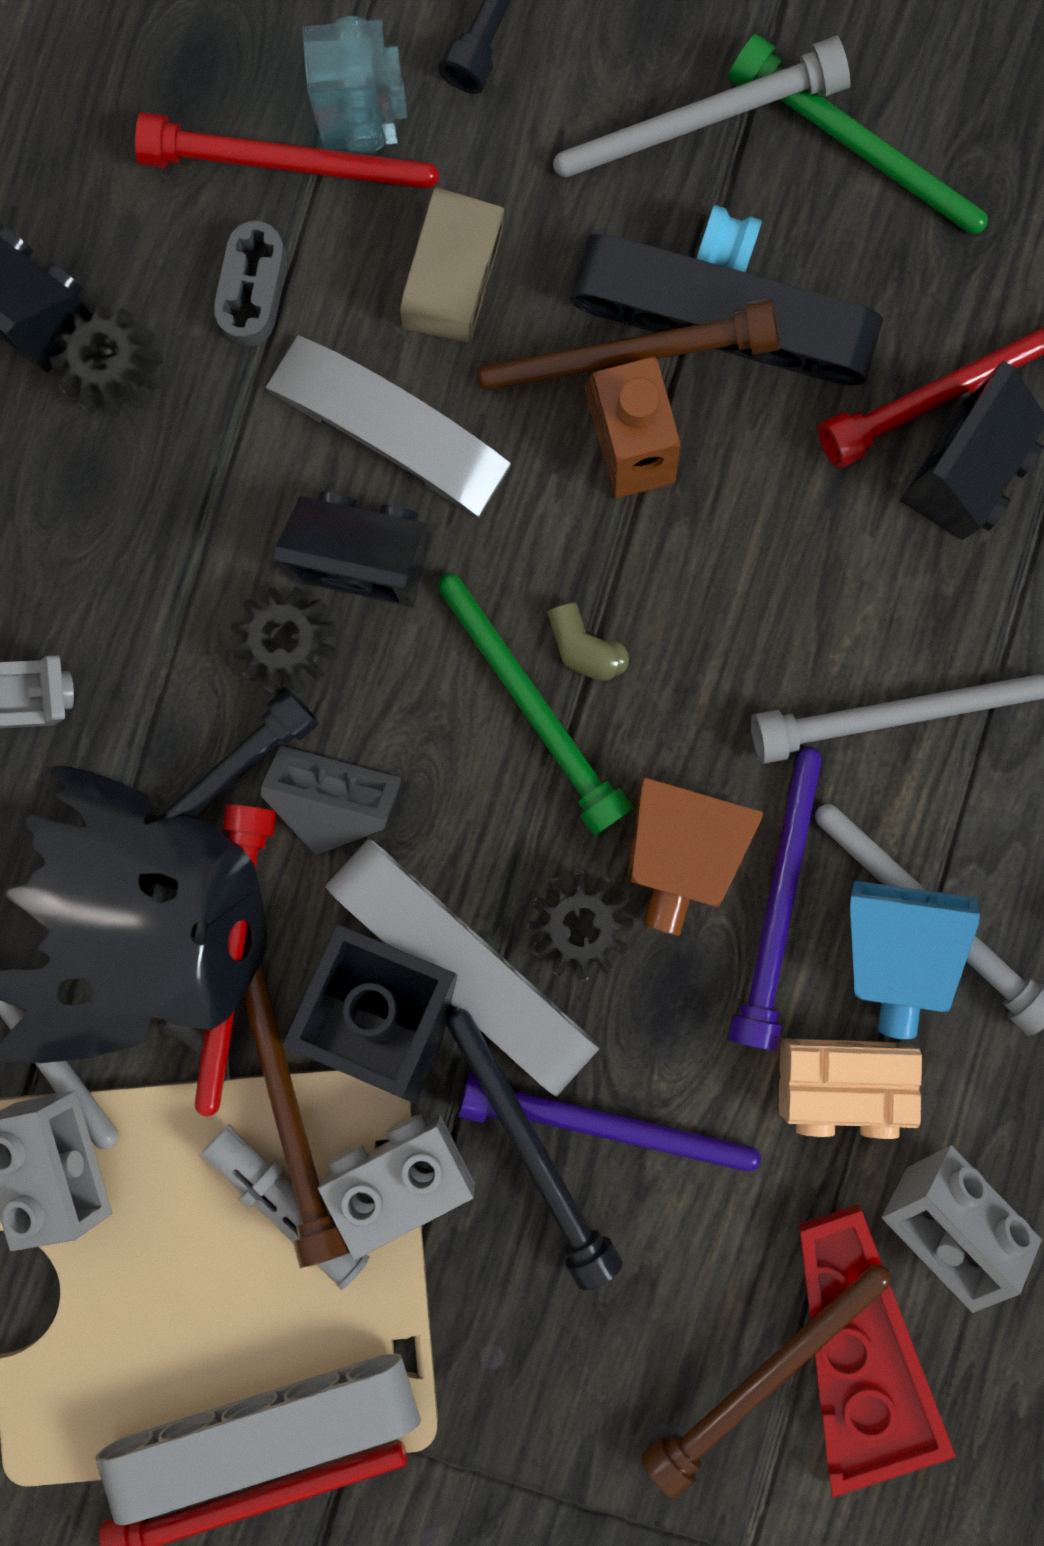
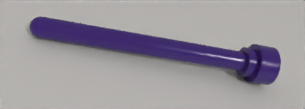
[727,747,822,1051]
[458,1068,761,1172]

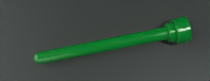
[727,33,988,234]
[437,573,635,837]

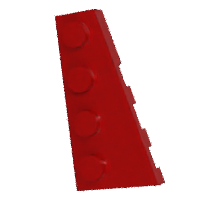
[799,1204,956,1498]

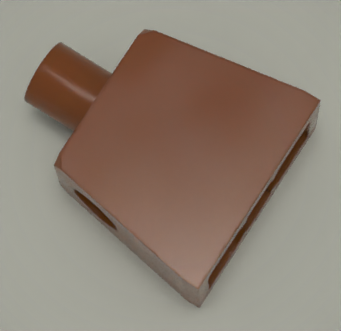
[584,357,680,499]
[627,778,763,936]

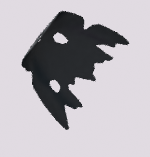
[0,766,267,1063]

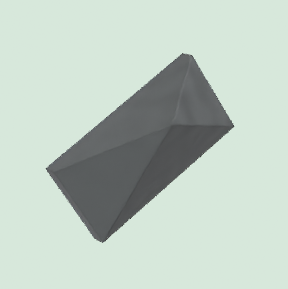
[260,745,401,856]

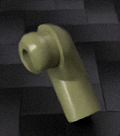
[547,602,629,681]

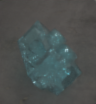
[302,16,407,153]

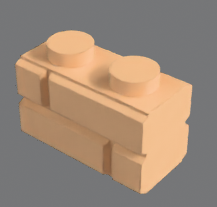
[779,1038,922,1139]

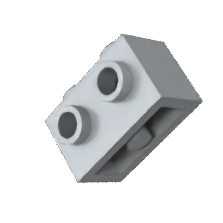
[0,1090,113,1251]
[318,1114,475,1261]
[881,1145,1042,1313]

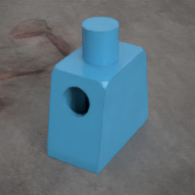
[850,880,980,1039]

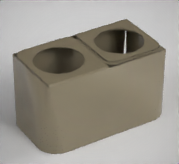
[400,187,504,343]

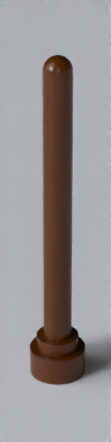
[476,297,780,390]
[243,964,350,1269]
[642,1264,891,1499]

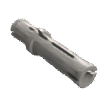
[199,1124,370,1290]

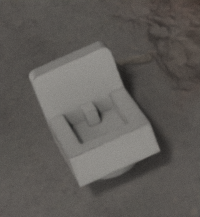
[0,655,74,728]

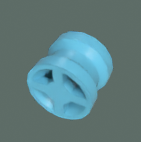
[696,205,762,272]

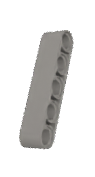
[326,838,600,1096]
[95,1353,421,1525]

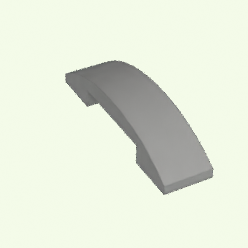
[265,335,511,519]

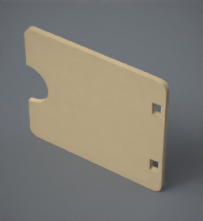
[0,1069,438,1487]

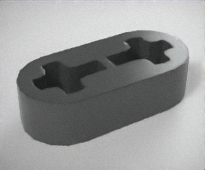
[214,221,287,346]

